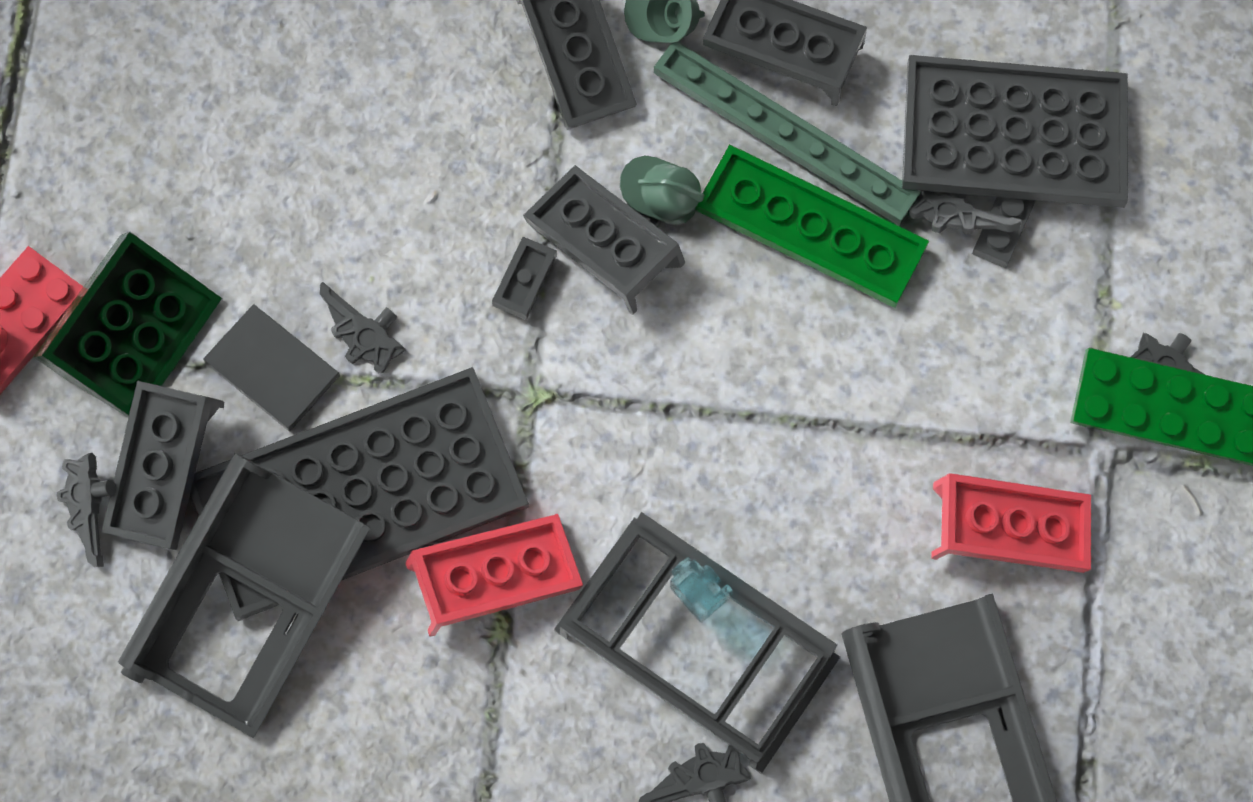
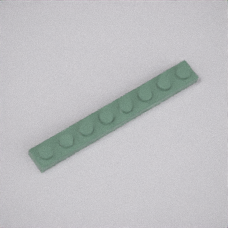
[653,42,921,226]

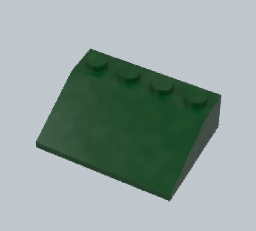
[34,231,222,417]

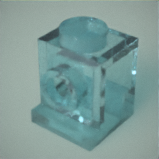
[670,557,732,623]

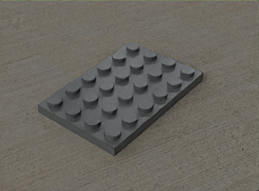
[902,55,1128,208]

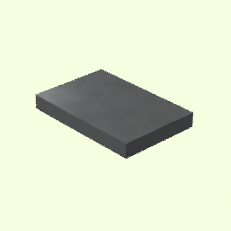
[203,304,340,432]

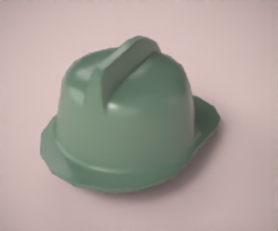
[624,0,705,43]
[619,155,705,225]

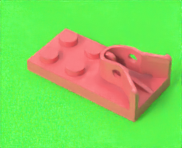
[0,246,83,394]
[931,473,1091,573]
[406,514,583,637]

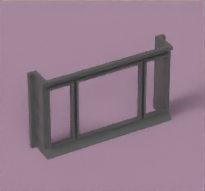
[554,512,840,774]

